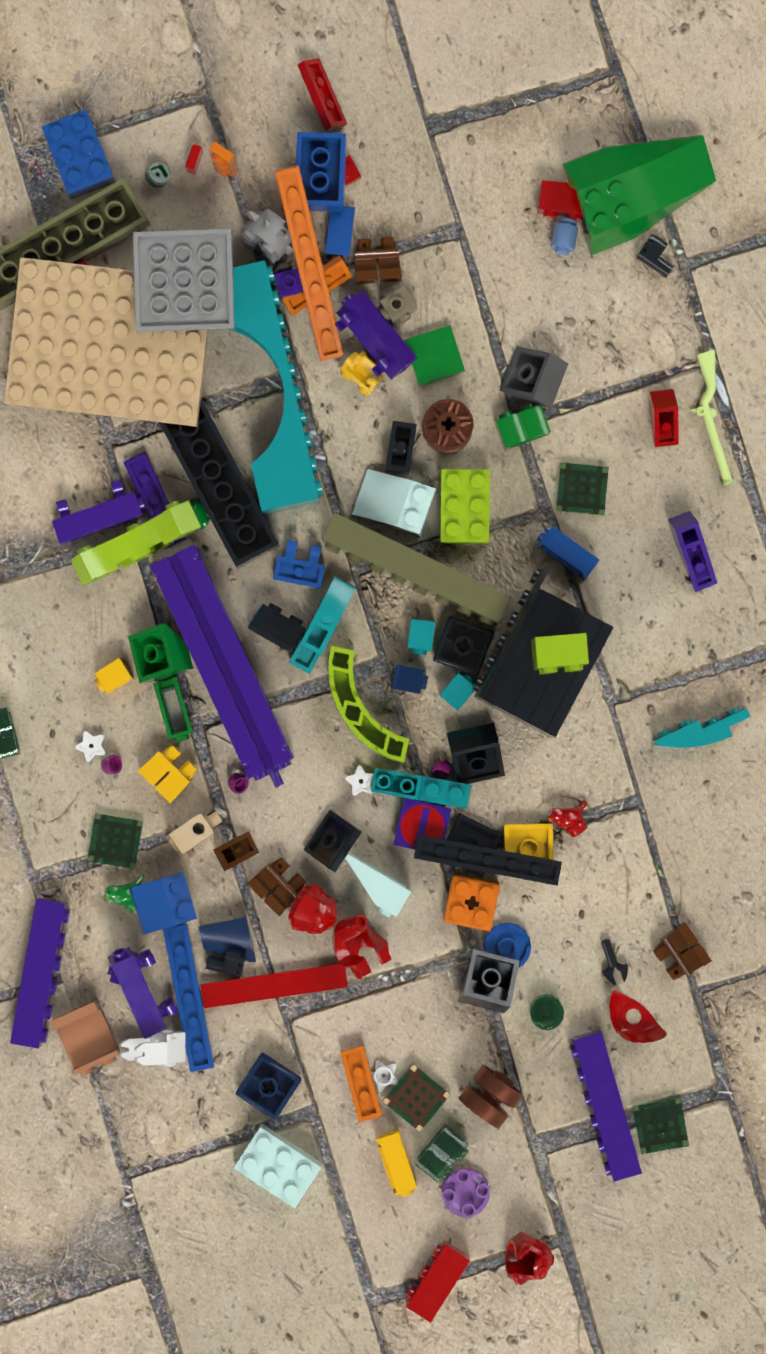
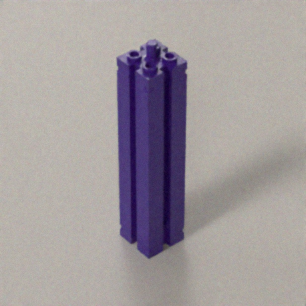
[150,545,295,788]

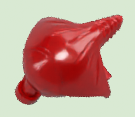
[332,915,392,979]

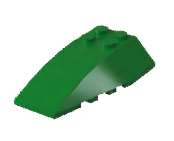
[563,135,716,255]

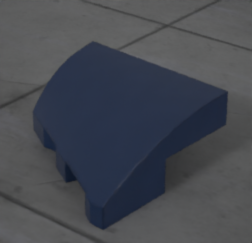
[198,916,256,962]

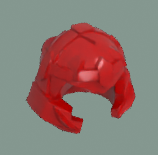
[288,883,338,934]
[505,1231,554,1285]

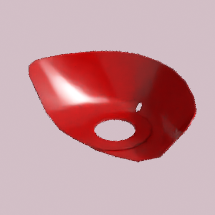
[609,990,667,1043]

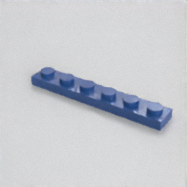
[163,924,215,1072]

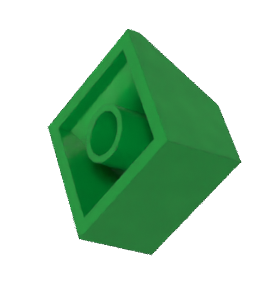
[128,623,193,683]

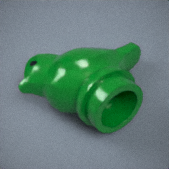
[104,874,144,913]

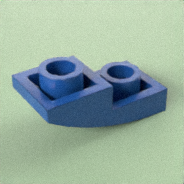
[326,206,355,256]

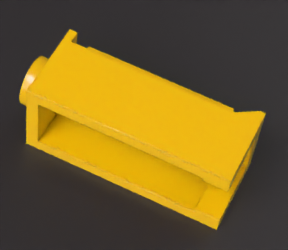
[375,1129,417,1197]

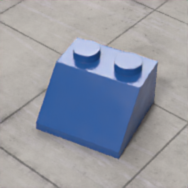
[130,872,197,935]

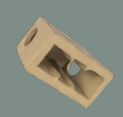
[166,810,222,857]

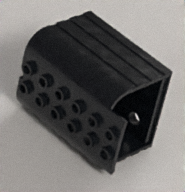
[472,567,614,738]

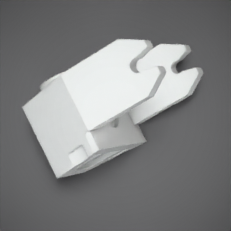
[119,1030,185,1067]

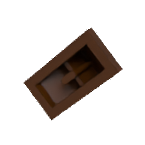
[213,831,259,871]

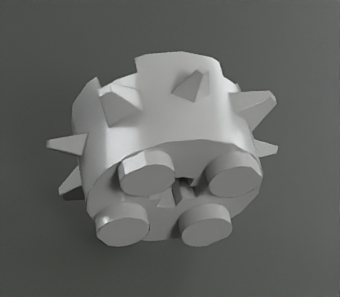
[241,207,294,264]

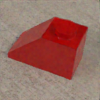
[650,389,679,447]

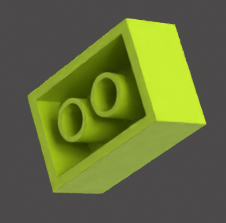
[440,469,490,545]
[531,633,589,674]

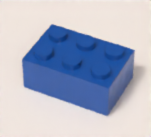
[42,109,115,200]
[296,132,347,213]

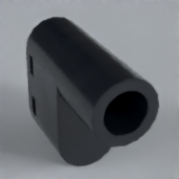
[636,234,674,277]
[205,948,247,978]

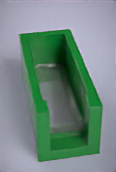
[153,677,194,743]

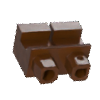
[355,236,402,285]
[247,857,306,916]
[652,922,712,980]

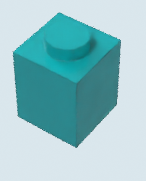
[408,619,435,655]
[439,673,476,711]

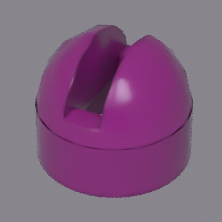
[101,755,122,775]
[431,758,451,779]
[227,773,249,794]

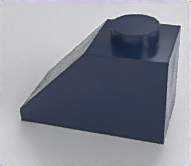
[391,664,428,694]

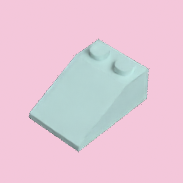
[352,469,436,538]
[346,852,411,918]

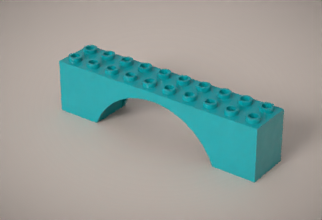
[227,260,323,515]

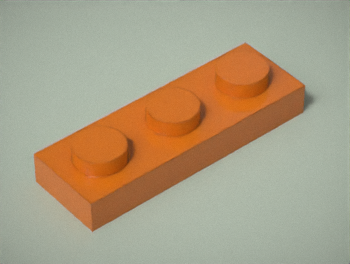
[209,141,239,178]
[279,255,352,316]
[340,1045,382,1123]

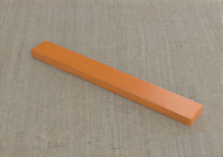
[275,165,344,361]

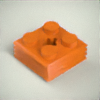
[443,874,500,931]

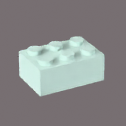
[234,1123,322,1209]

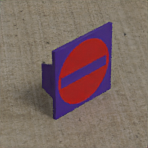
[393,798,451,850]

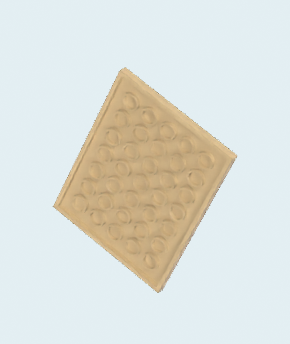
[4,257,209,427]

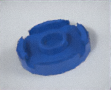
[483,922,531,968]

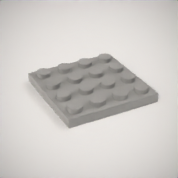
[133,229,235,332]

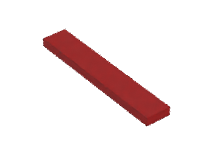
[200,963,348,1008]

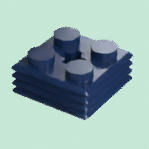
[235,1052,302,1120]

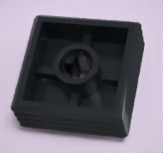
[433,615,494,677]

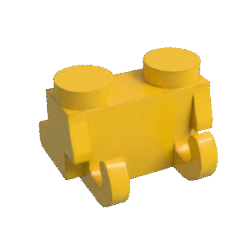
[340,350,384,396]

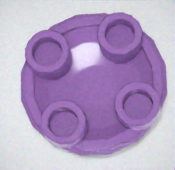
[442,1168,490,1218]

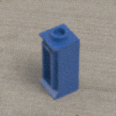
[536,526,599,581]

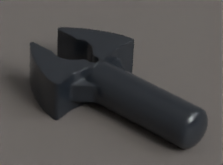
[601,939,628,985]

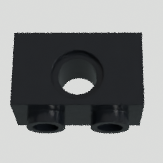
[385,421,417,475]

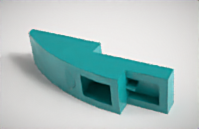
[289,576,356,674]
[652,706,751,748]
[371,768,472,809]

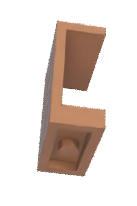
[50,999,120,1076]

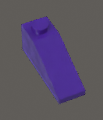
[668,511,717,592]

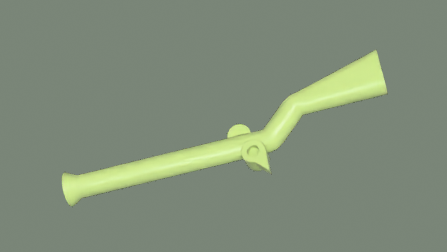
[690,350,735,486]

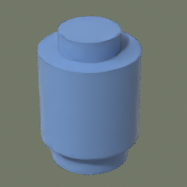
[551,218,578,256]

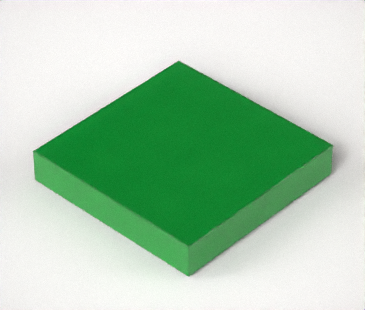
[404,325,465,387]

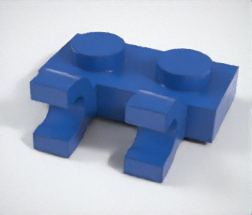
[273,540,325,589]

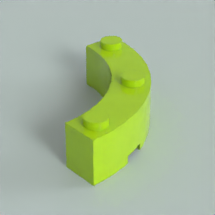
[71,501,201,586]
[328,645,409,763]

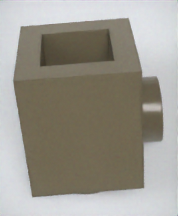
[378,285,417,325]

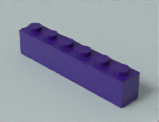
[10,898,71,1049]
[569,1030,642,1182]

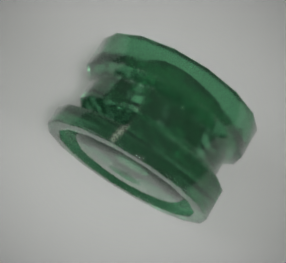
[529,994,564,1030]

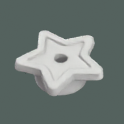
[75,731,106,762]
[345,765,374,796]
[371,1060,398,1092]

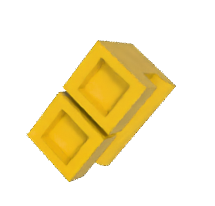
[138,745,197,803]

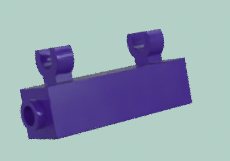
[335,291,417,380]
[52,480,146,546]
[107,947,178,1039]

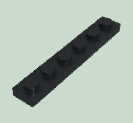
[414,834,562,886]

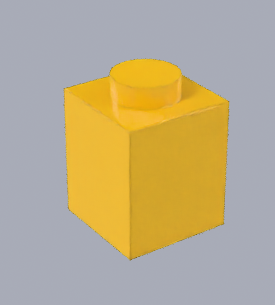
[94,658,134,694]

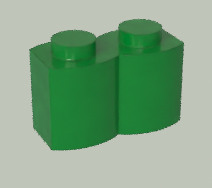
[495,403,551,450]

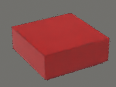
[185,144,203,175]

